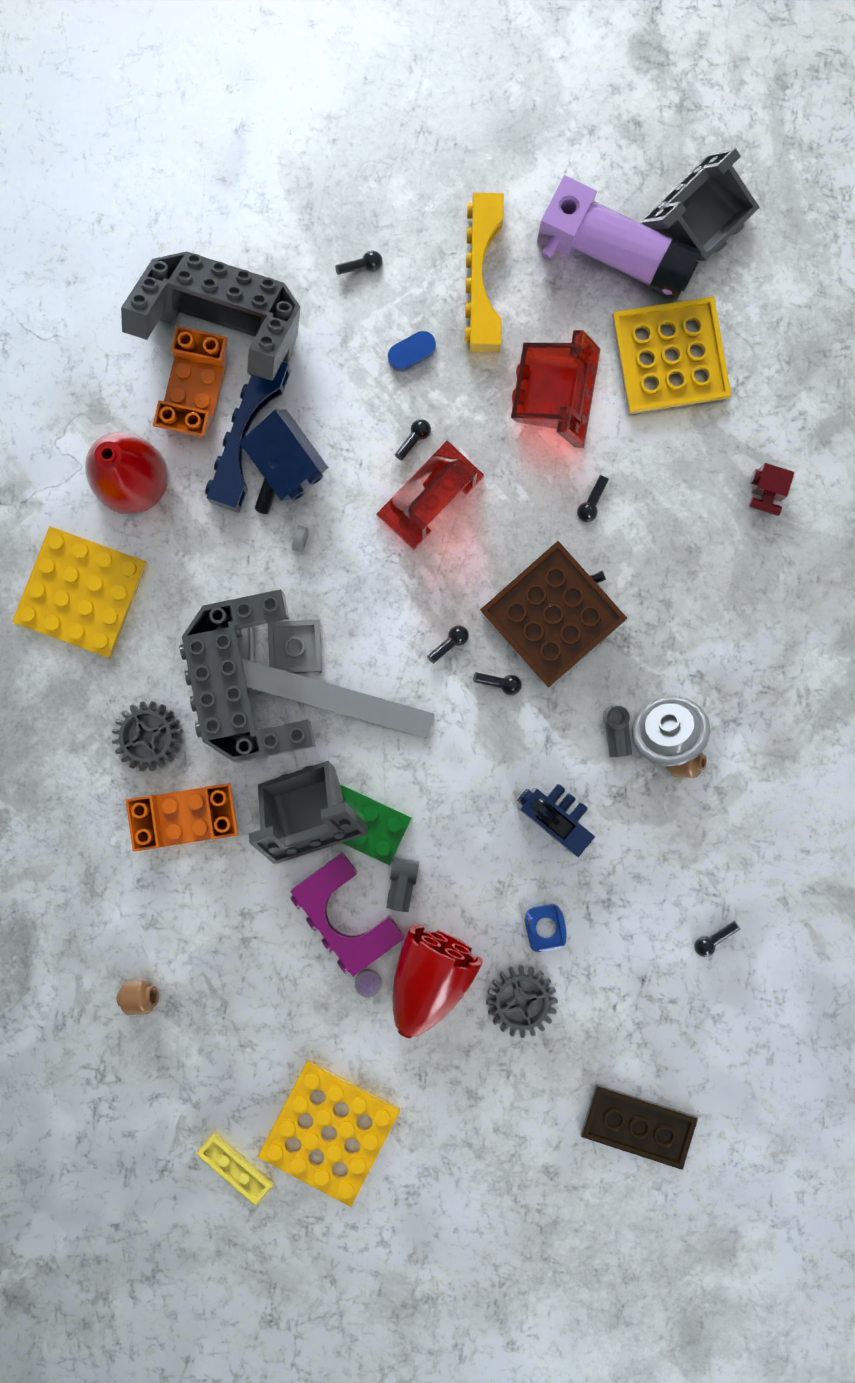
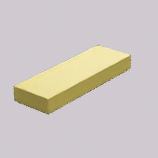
[196,1131,274,1206]

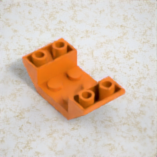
[153,326,228,438]
[125,783,238,852]

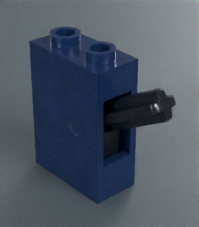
[239,409,329,514]
[517,784,595,858]

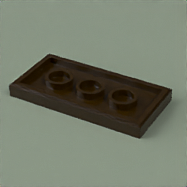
[580,1084,698,1170]

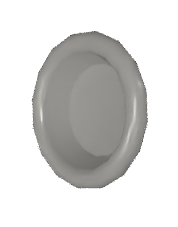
[631,696,711,767]

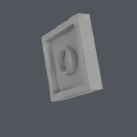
[268,619,322,673]

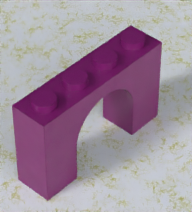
[290,852,404,977]

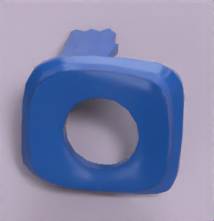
[525,904,567,952]

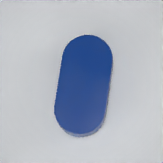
[388,331,436,371]

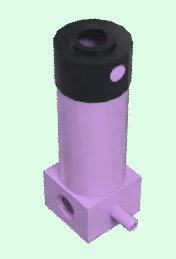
[537,175,701,300]

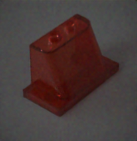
[511,330,600,448]
[377,440,484,550]

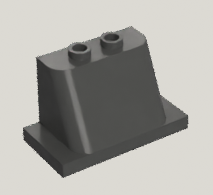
[639,148,760,261]
[249,761,369,864]

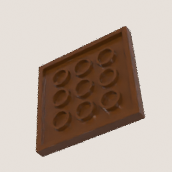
[480,541,628,688]

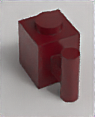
[749,463,795,516]

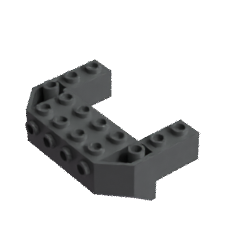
[121,251,301,381]
[179,589,316,763]

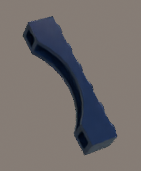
[205,361,291,513]

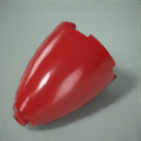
[85,432,167,514]
[392,925,483,1039]

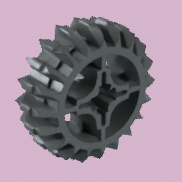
[112,701,183,771]
[486,965,558,1038]

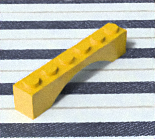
[465,193,504,352]

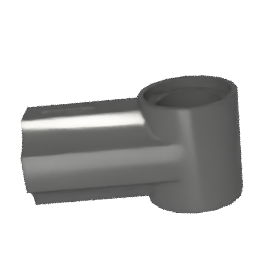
[603,705,632,757]
[386,857,420,912]

